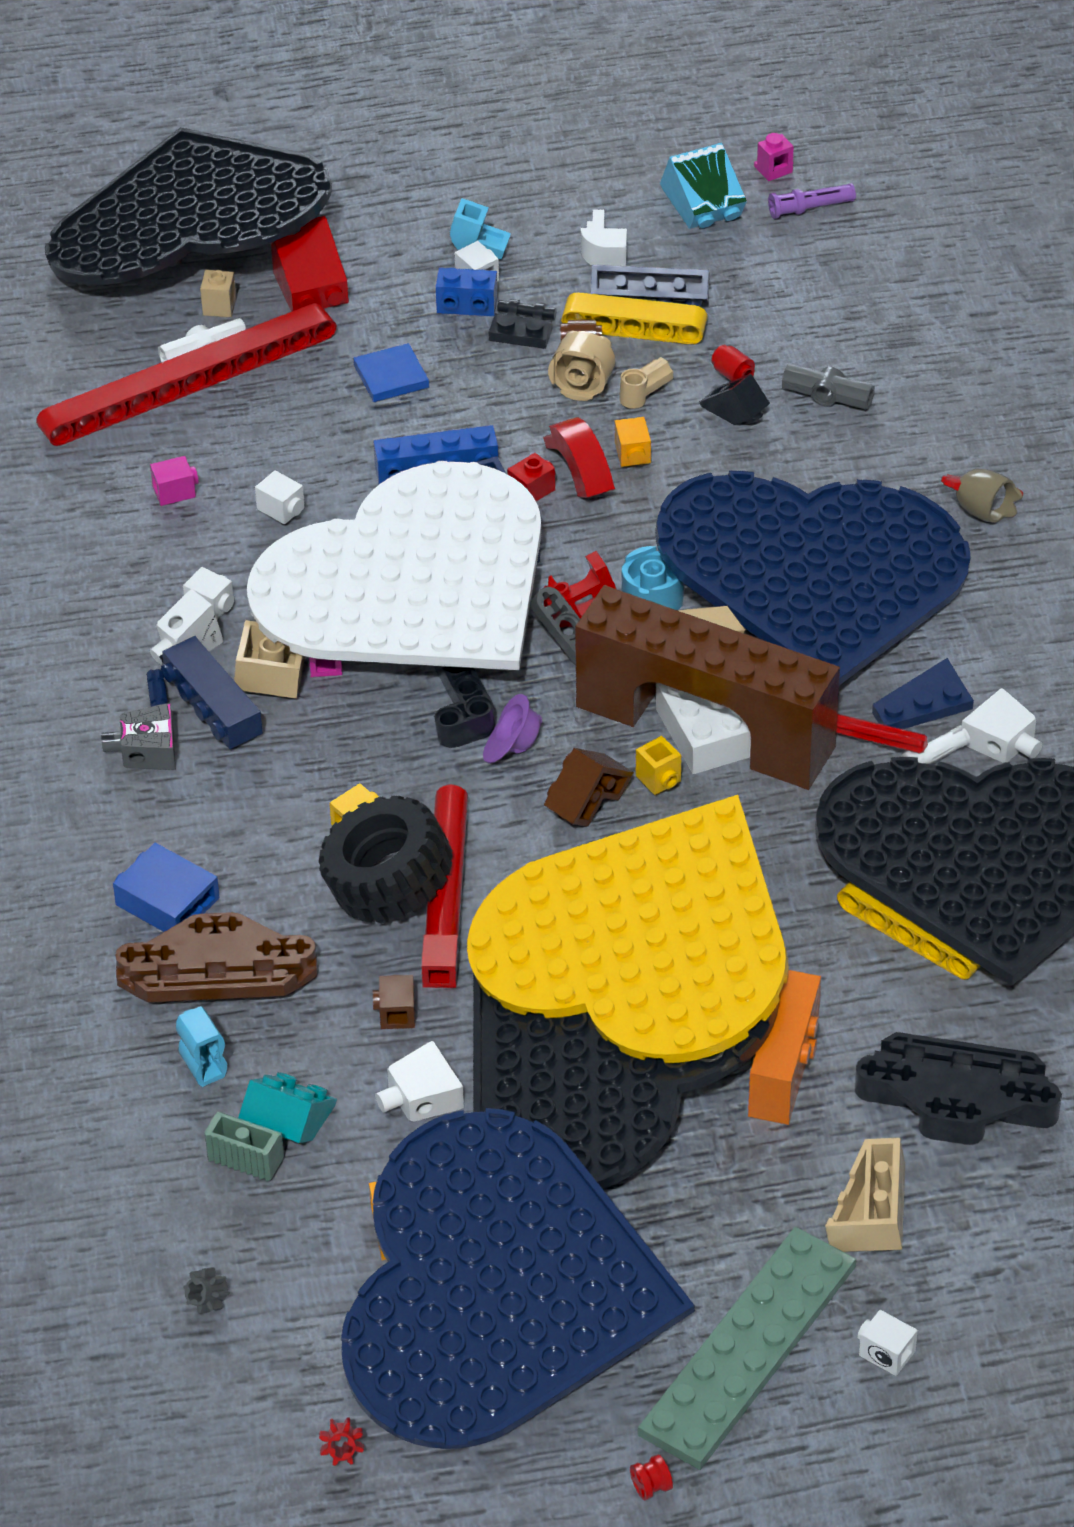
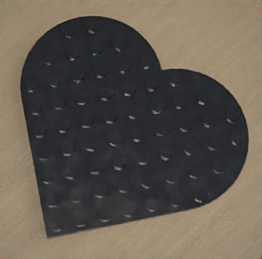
[45,127,332,287]
[815,757,1074,986]
[473,974,779,1189]

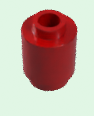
[711,345,755,381]

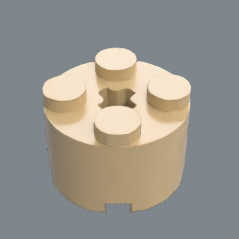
[548,331,615,401]

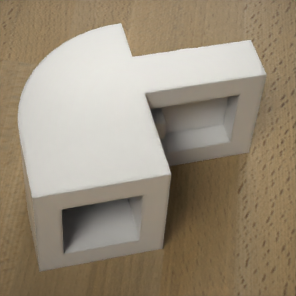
[581,210,627,266]

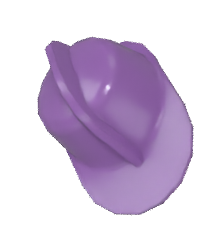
[483,694,542,763]

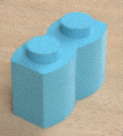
[176,1006,227,1087]

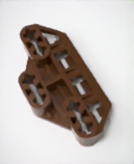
[115,912,317,1002]

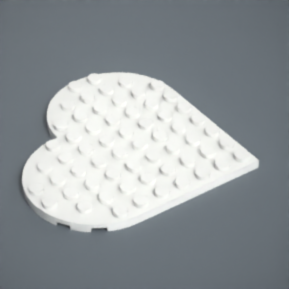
[247,461,541,670]

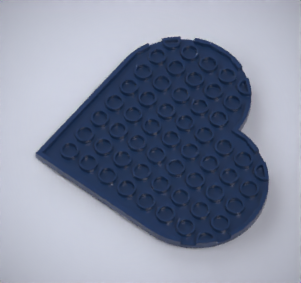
[655,470,971,685]
[341,1108,695,1449]

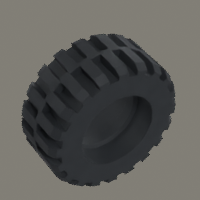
[318,795,453,923]

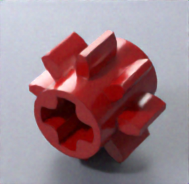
[319,1417,364,1466]

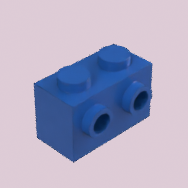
[436,268,498,316]

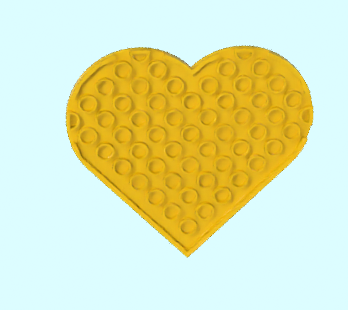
[467,794,789,1063]

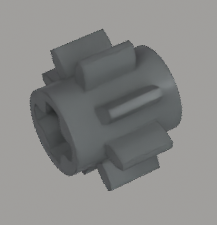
[183,1267,230,1314]

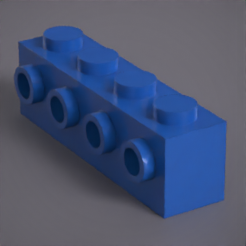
[373,425,498,484]

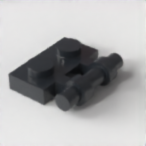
[488,299,557,349]

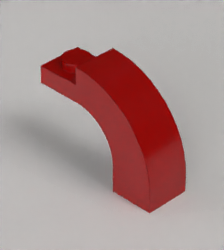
[543,417,615,498]

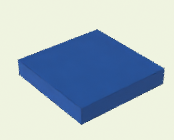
[353,343,429,402]

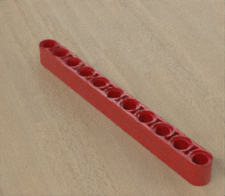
[36,303,337,446]

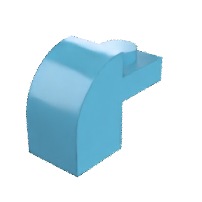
[450,198,511,260]

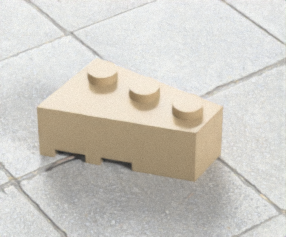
[825,1138,905,1252]

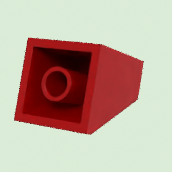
[271,216,349,312]

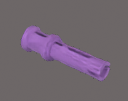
[768,183,856,219]

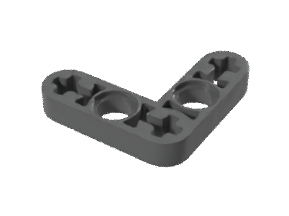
[531,587,580,665]

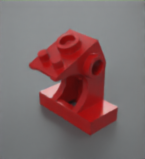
[544,551,616,627]

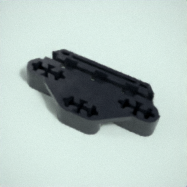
[855,1032,1062,1145]

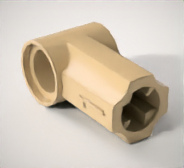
[619,357,673,409]

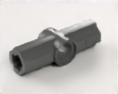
[782,363,875,410]

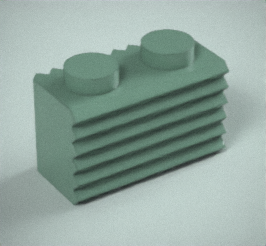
[204,1111,284,1182]

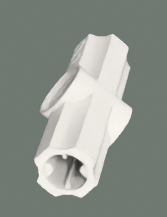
[158,318,246,363]

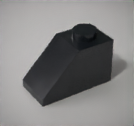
[699,374,770,425]

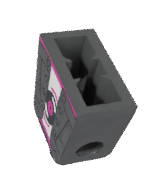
[101,703,176,770]

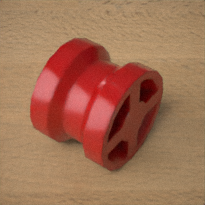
[630,1454,673,1501]

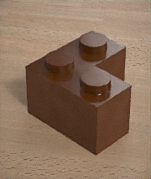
[544,748,634,826]

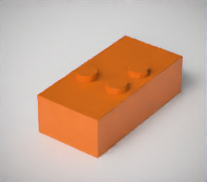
[748,970,821,1125]

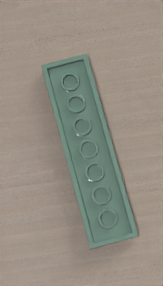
[638,1227,856,1470]

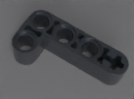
[434,666,496,748]

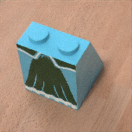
[660,143,747,229]

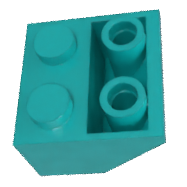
[238,1072,337,1143]

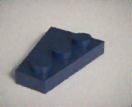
[872,658,974,729]

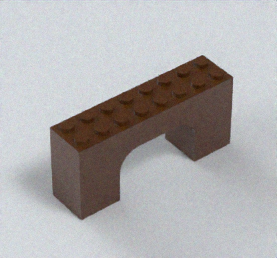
[575,585,840,790]

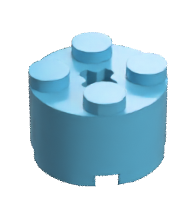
[621,546,684,610]

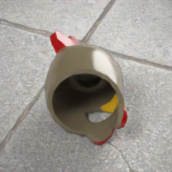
[941,468,1023,523]

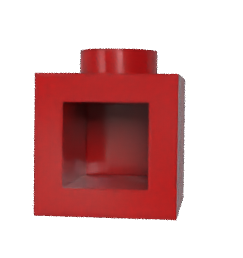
[507,453,556,501]

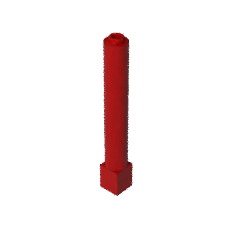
[421,784,468,988]

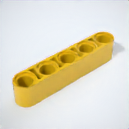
[561,292,708,344]
[837,881,981,980]

